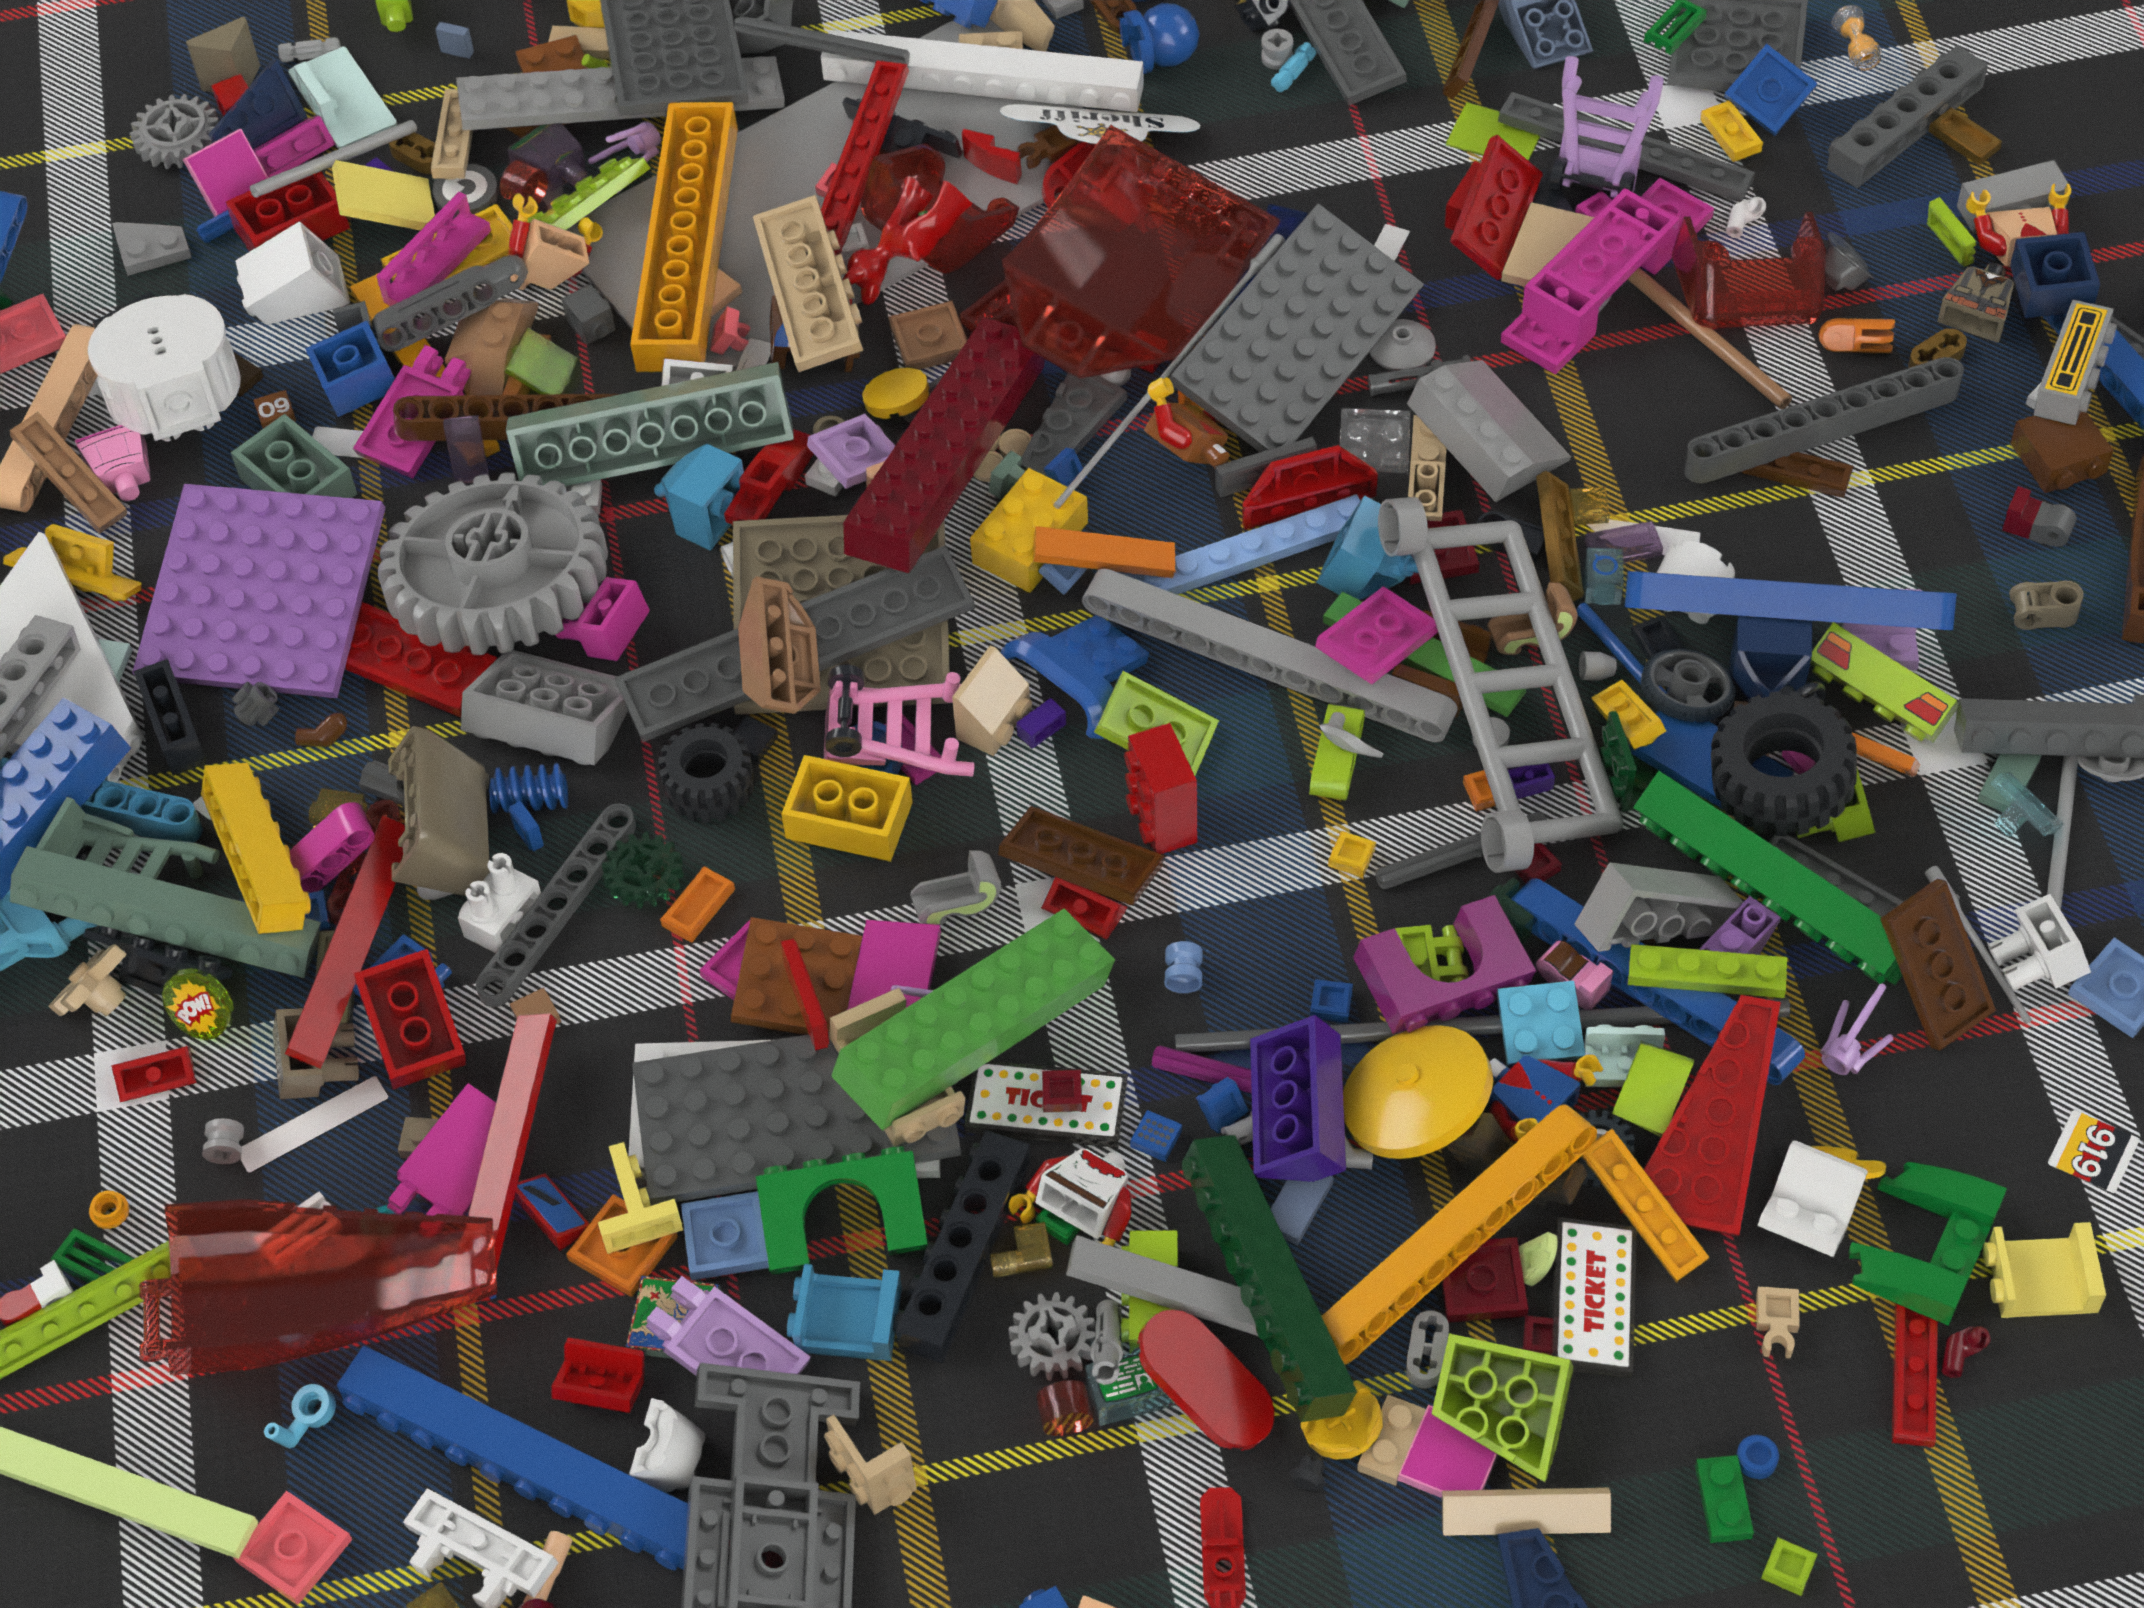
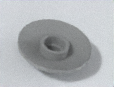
[1369,319,1436,371]
[2076,756,2144,782]

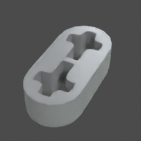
[1406,1311,1449,1388]

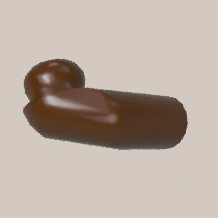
[295,712,348,747]

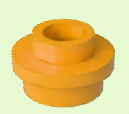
[89,1190,130,1229]

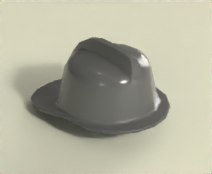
[1820,232,1874,291]

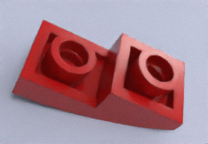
[962,129,1022,184]

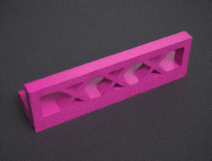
[253,116,335,178]
[376,191,491,306]

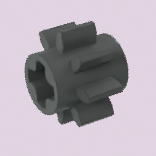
[232,682,279,726]

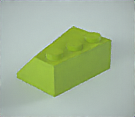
[1432,1333,1573,1483]

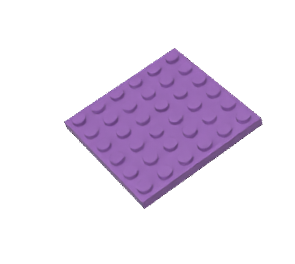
[132,484,386,698]

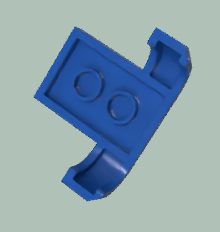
[1000,615,1149,739]

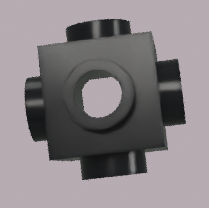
[1234,0,1292,32]

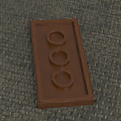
[998,806,1164,906]
[1880,878,1996,1051]

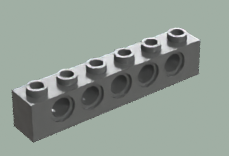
[1827,45,1988,188]

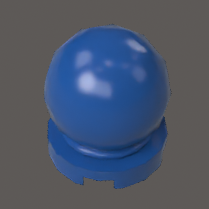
[1120,3,1200,74]

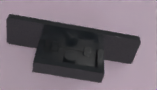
[842,97,963,166]
[84,926,232,1000]

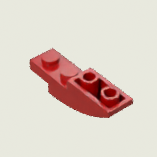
[724,429,814,525]

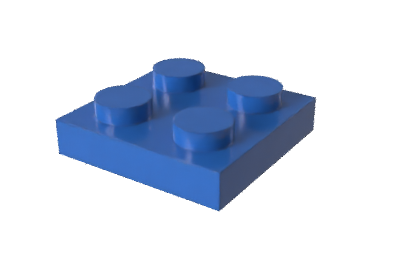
[1724,44,1818,136]

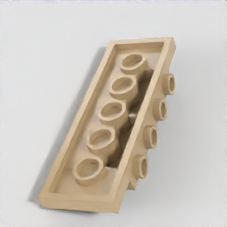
[753,195,863,372]

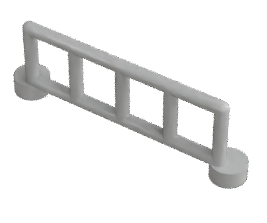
[1378,497,1623,873]

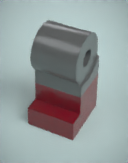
[2002,486,2077,547]

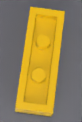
[1591,680,1666,750]

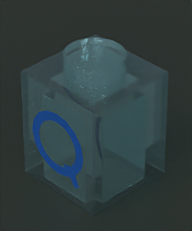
[1584,548,1624,605]

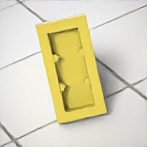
[598,1142,683,1254]

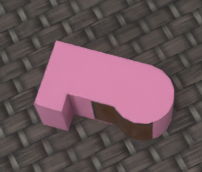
[1536,940,1613,1010]

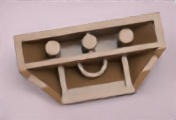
[445,298,539,395]
[738,576,821,714]

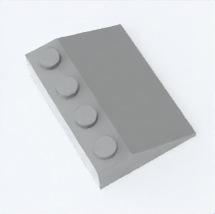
[1407,360,1571,502]
[461,650,628,765]

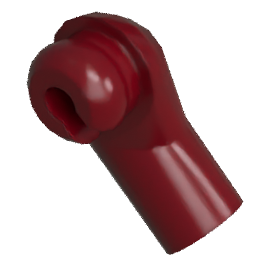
[1942,1326,1990,1378]

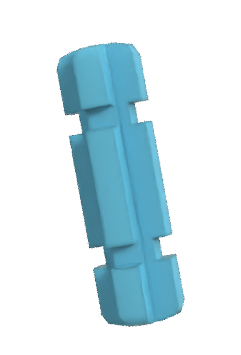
[1271,42,1316,93]

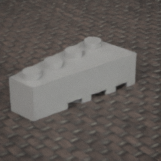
[1574,862,1744,952]

